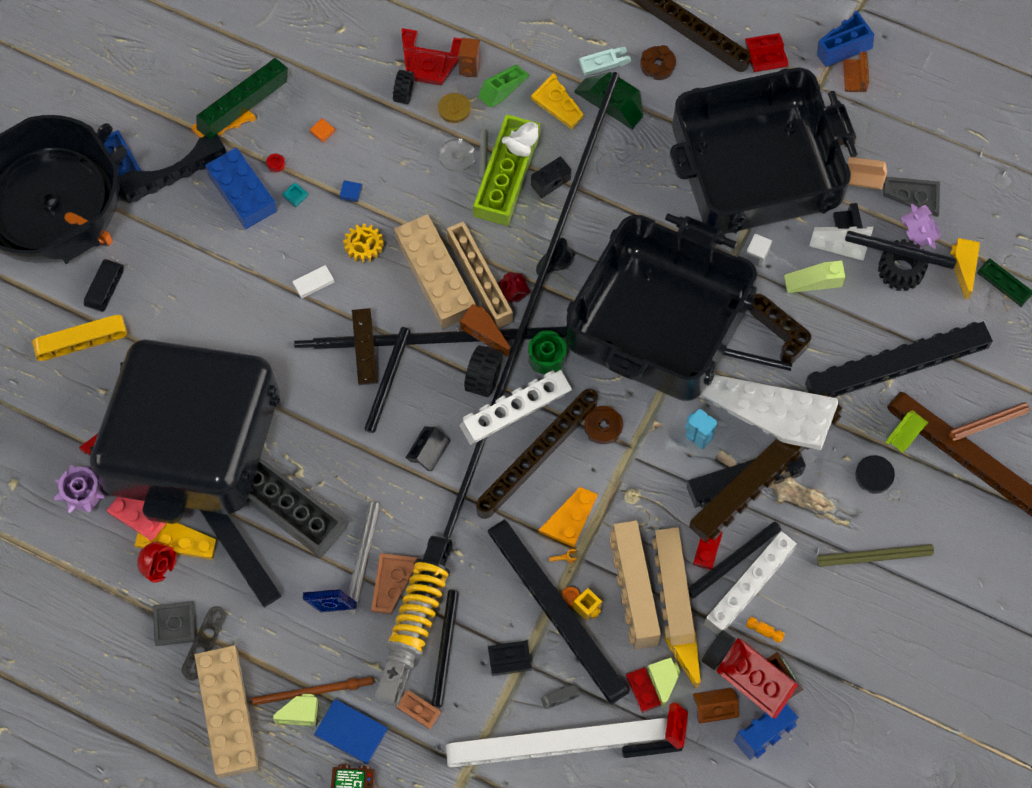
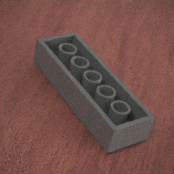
[247,458,346,558]

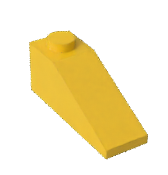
[950,238,980,299]
[663,630,701,689]

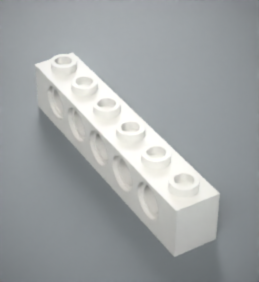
[459,370,572,446]
[704,531,797,636]

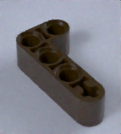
[749,294,811,364]

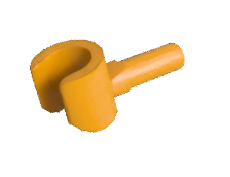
[549,549,577,563]

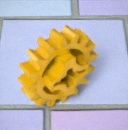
[343,223,384,263]

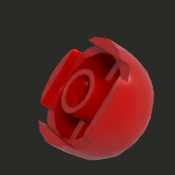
[137,542,177,583]

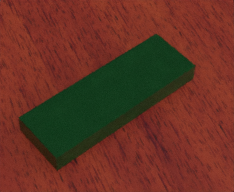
[977,258,1032,307]

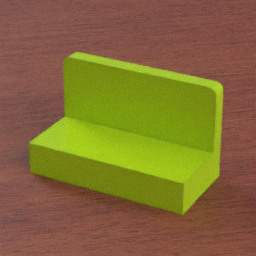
[885,410,928,453]

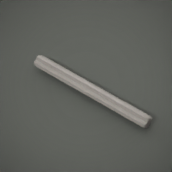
[345,501,380,614]

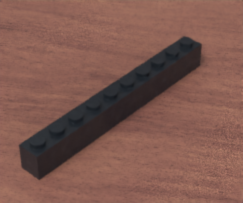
[805,321,993,398]

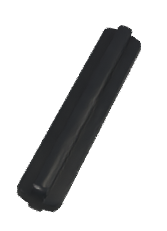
[622,741,683,758]

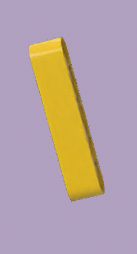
[32,315,127,361]

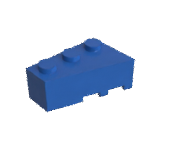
[817,11,874,67]
[734,703,799,760]

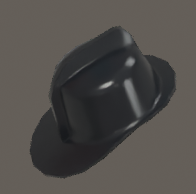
[536,238,575,275]

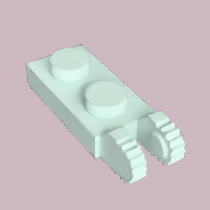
[579,47,631,76]

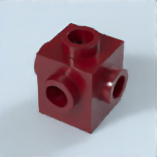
[498,272,530,303]

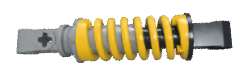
[375,535,453,706]

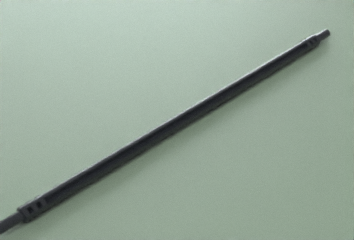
[294,326,566,349]

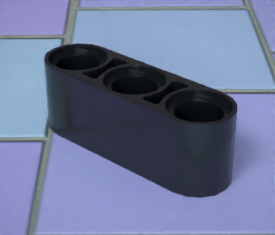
[84,259,124,312]

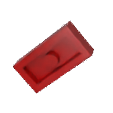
[693,532,723,570]
[626,667,661,713]
[665,702,688,749]

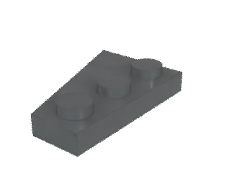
[883,177,940,217]

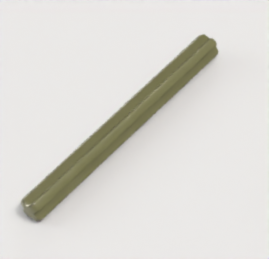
[817,544,934,567]

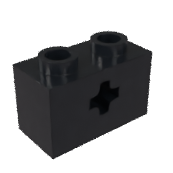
[531,156,571,199]

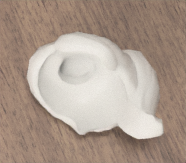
[502,122,538,157]

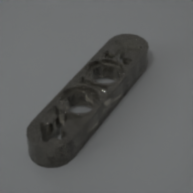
[181,606,226,681]

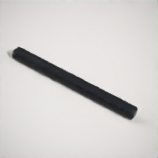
[845,231,956,269]
[365,327,410,433]
[688,522,781,599]
[432,590,459,707]

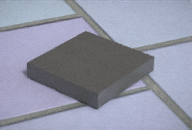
[153,601,196,646]

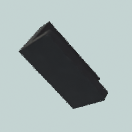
[833,203,863,229]
[405,426,450,471]

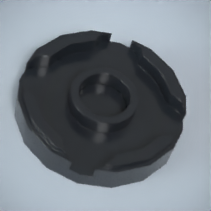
[855,455,895,494]

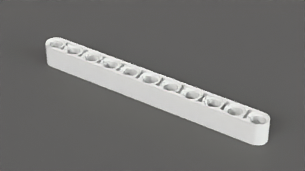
[445,718,667,767]

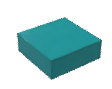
[282,182,309,208]

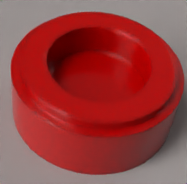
[266,153,285,172]

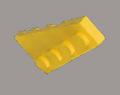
[134,523,217,560]

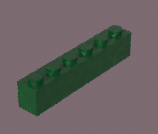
[196,58,288,140]

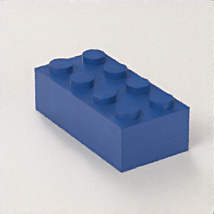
[205,147,277,230]

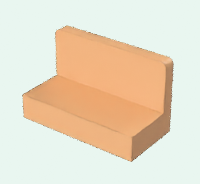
[848,157,887,190]

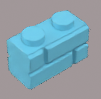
[685,409,717,449]

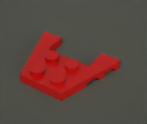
[401,28,462,86]

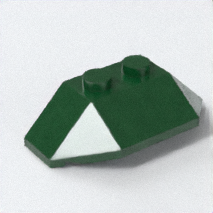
[574,72,643,130]

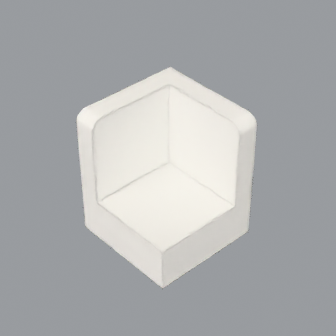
[747,234,772,266]

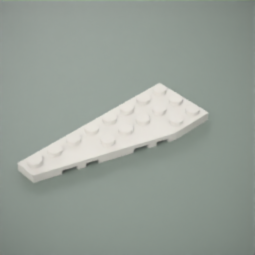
[699,375,838,450]

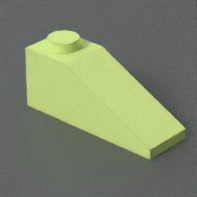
[784,261,846,293]

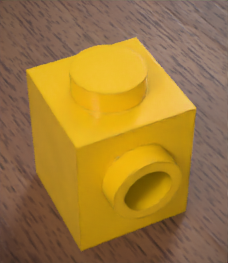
[573,588,602,622]

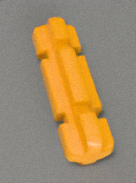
[746,616,785,643]

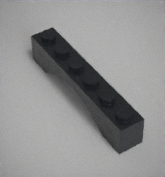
[119,134,226,203]

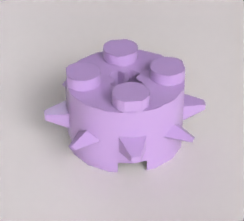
[901,203,941,249]
[54,465,105,513]

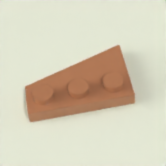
[371,553,419,615]

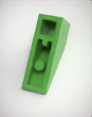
[478,65,529,108]

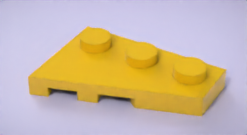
[531,73,584,130]

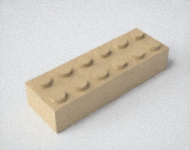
[394,214,476,329]
[609,520,661,650]
[194,646,259,779]

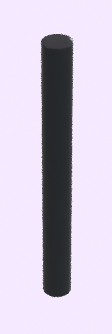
[723,348,792,371]

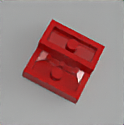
[745,33,789,72]

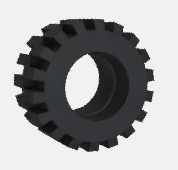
[878,239,929,291]
[464,345,503,397]

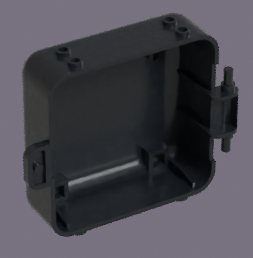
[670,67,858,234]
[566,213,757,401]
[90,339,280,524]

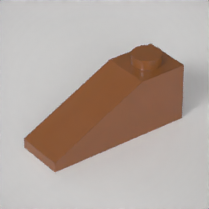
[460,304,510,357]

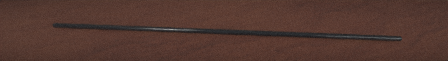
[443,72,619,539]

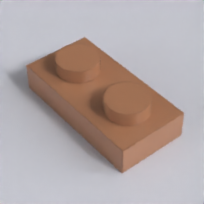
[396,690,441,730]

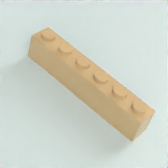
[447,221,513,328]
[652,527,695,646]

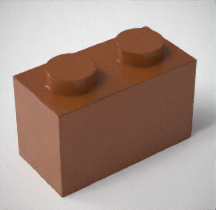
[458,37,480,77]

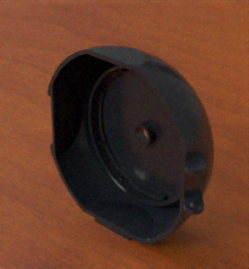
[0,115,127,264]

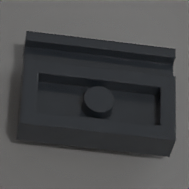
[488,640,532,676]

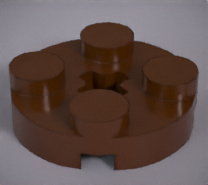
[640,45,676,80]
[584,406,623,444]

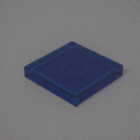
[303,589,357,613]

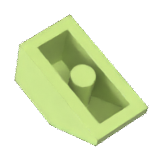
[647,658,680,708]
[273,694,319,727]

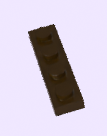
[352,308,378,386]

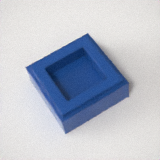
[339,180,362,202]

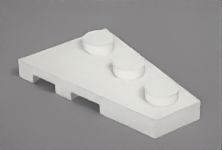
[809,226,874,261]

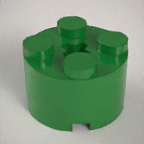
[528,331,567,374]

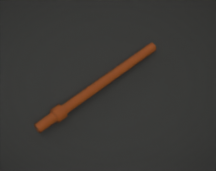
[251,677,374,705]

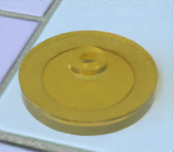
[438,93,471,123]

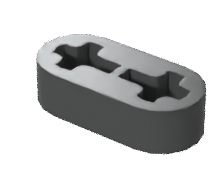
[541,685,580,709]

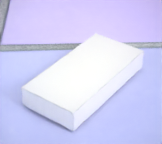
[292,265,334,299]

